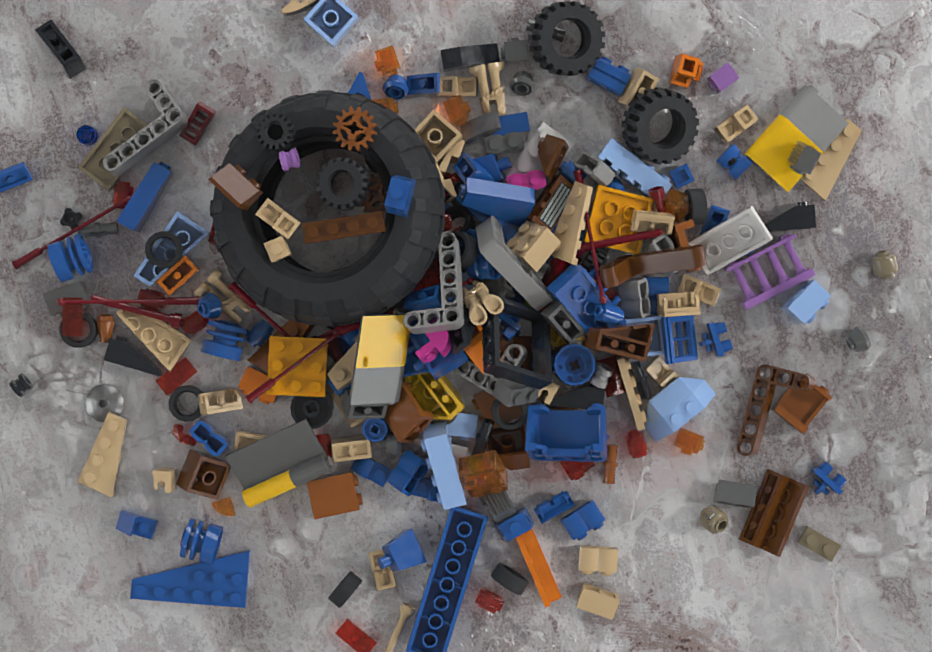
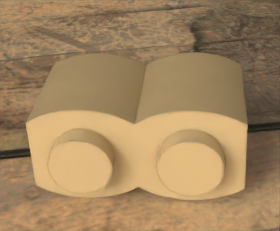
[578,545,618,576]

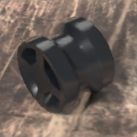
[9,373,34,397]

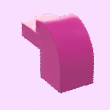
[415,317,452,364]

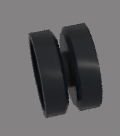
[290,391,334,429]

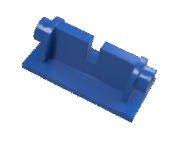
[534,491,575,524]

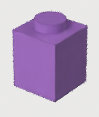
[707,62,739,94]

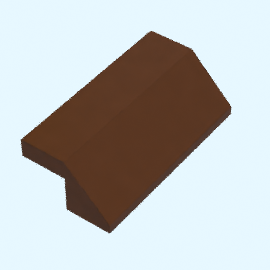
[739,469,810,557]

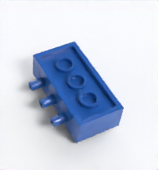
[546,264,627,339]
[407,317,469,380]

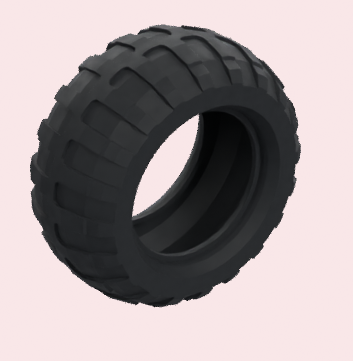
[210,90,445,326]

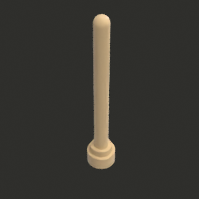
[384,602,416,652]

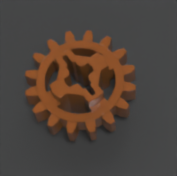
[332,106,378,151]
[359,174,386,213]

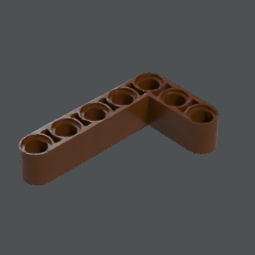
[599,245,707,288]
[737,364,815,457]

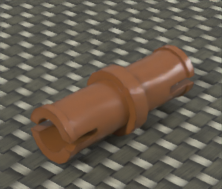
[603,444,618,484]

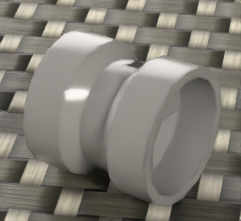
[589,362,614,389]

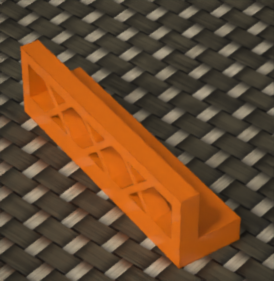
[516,528,562,608]

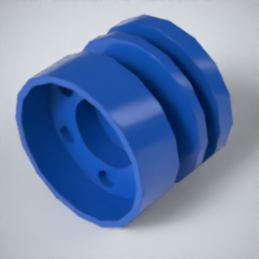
[47,234,94,282]
[200,320,248,361]
[554,344,595,386]
[180,518,223,565]

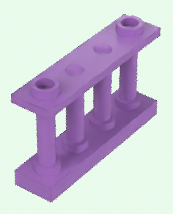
[724,233,816,310]

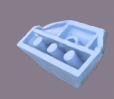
[644,377,716,442]

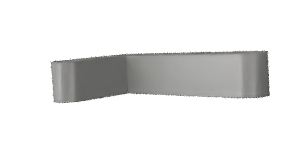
[103,79,188,176]
[476,216,554,311]
[403,231,464,334]
[453,344,527,395]

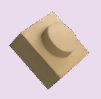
[264,236,291,263]

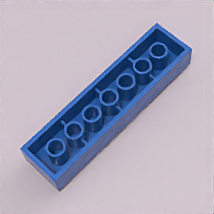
[406,506,488,652]

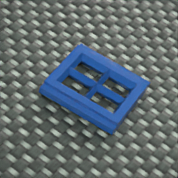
[661,315,698,364]

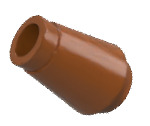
[96,314,115,343]

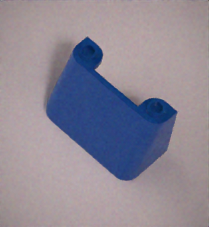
[525,403,607,462]

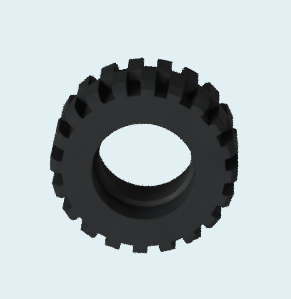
[528,1,606,76]
[621,87,699,164]

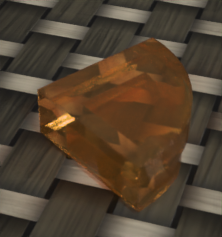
[212,496,236,516]

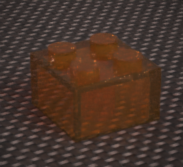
[459,450,508,498]

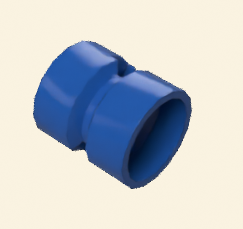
[716,144,753,180]
[466,254,501,280]
[362,418,390,442]

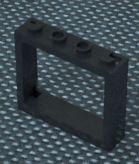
[482,294,552,390]

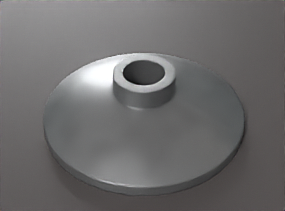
[85,384,124,422]

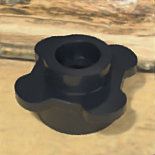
[60,208,83,230]

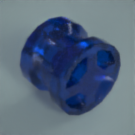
[76,125,98,145]

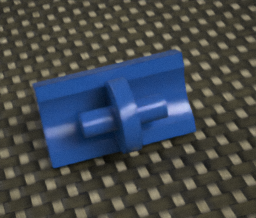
[499,312,522,341]
[699,322,733,357]
[810,461,847,495]

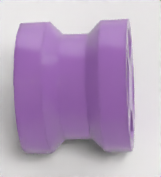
[279,148,301,172]

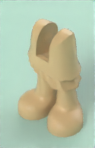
[469,61,505,117]
[194,267,252,323]
[462,280,504,326]

